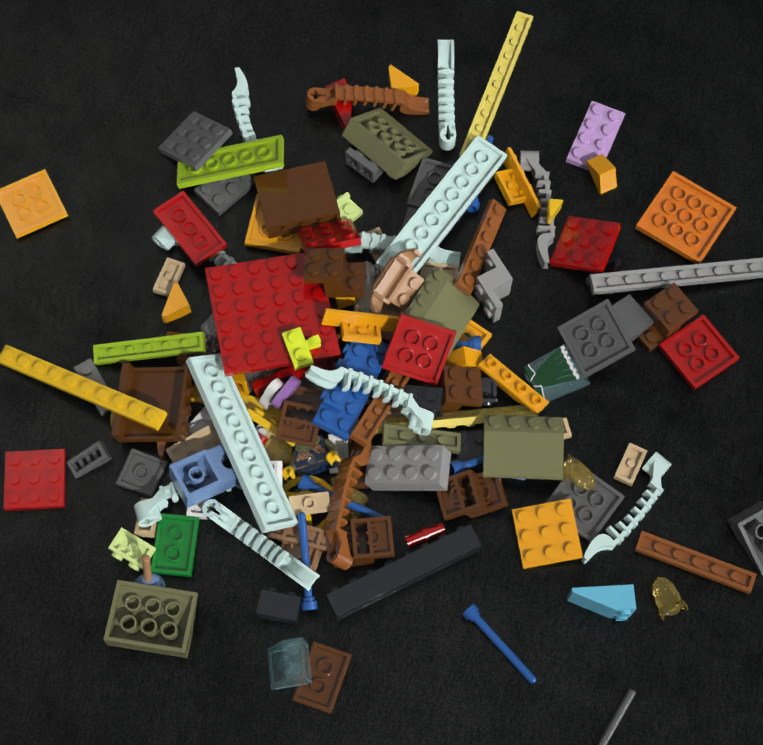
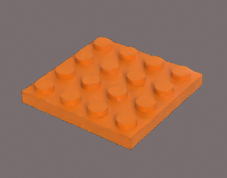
[635,171,737,264]

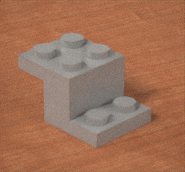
[474,249,513,323]

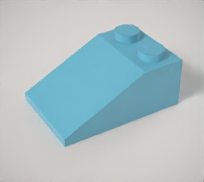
[567,584,636,621]

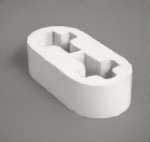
[259,378,285,410]

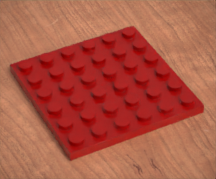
[205,253,341,377]

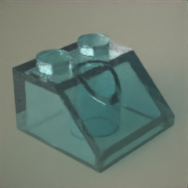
[267,637,312,690]

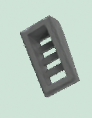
[66,441,112,479]

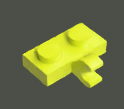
[282,327,321,370]

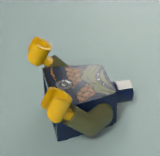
[282,435,341,480]

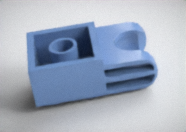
[169,444,240,508]

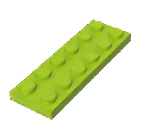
[177,135,284,189]

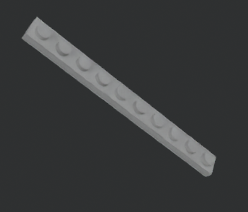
[589,258,763,295]

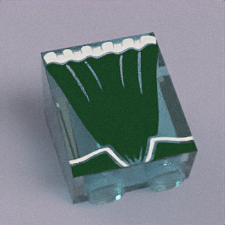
[524,344,590,402]

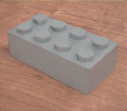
[365,445,451,491]

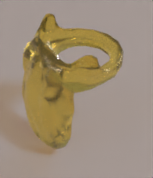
[558,455,596,490]
[652,577,688,621]

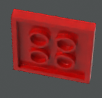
[550,216,621,273]
[296,218,362,256]
[381,313,457,386]
[658,314,740,391]
[4,449,66,511]

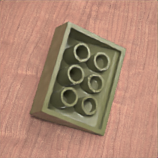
[342,108,433,180]
[405,267,480,358]
[483,415,564,480]
[103,580,198,658]

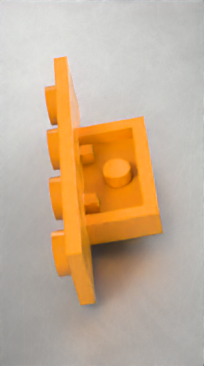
[494,147,541,218]
[321,308,399,345]
[478,354,549,415]

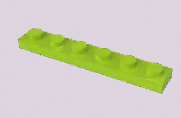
[93,332,206,365]

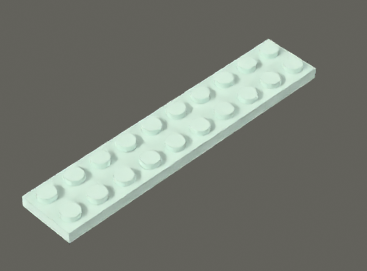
[375,135,508,273]
[186,354,298,533]

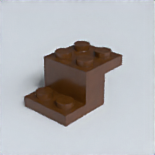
[303,248,367,298]
[637,282,698,352]
[416,365,483,412]
[276,386,323,448]
[436,469,509,521]
[334,516,395,568]

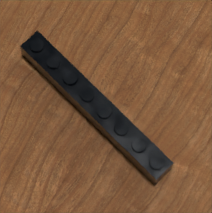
[326,524,482,620]

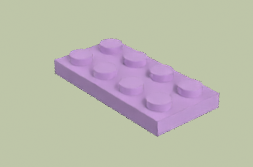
[566,101,625,170]

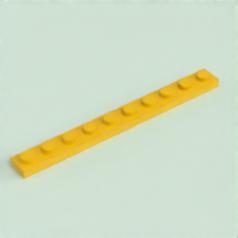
[0,345,167,431]

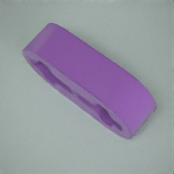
[271,375,301,410]

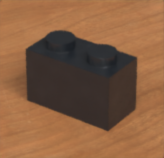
[256,588,302,625]

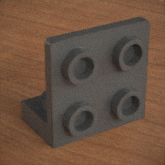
[345,147,384,183]

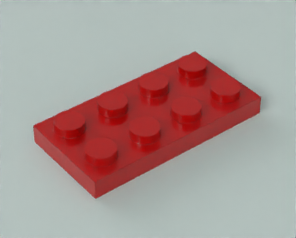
[153,191,227,267]

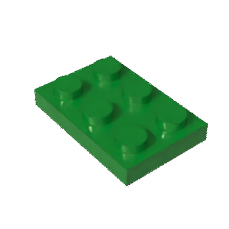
[151,513,200,577]

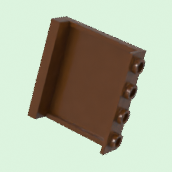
[254,161,341,239]
[112,363,194,442]

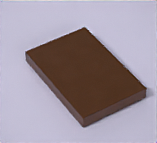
[292,641,352,714]

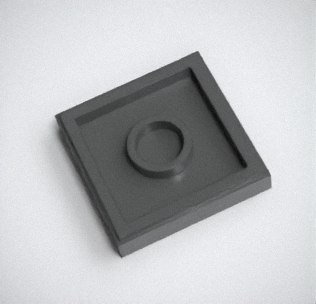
[116,448,169,498]

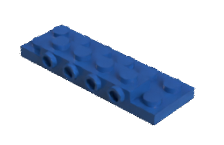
[312,341,389,442]

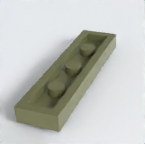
[382,424,461,454]

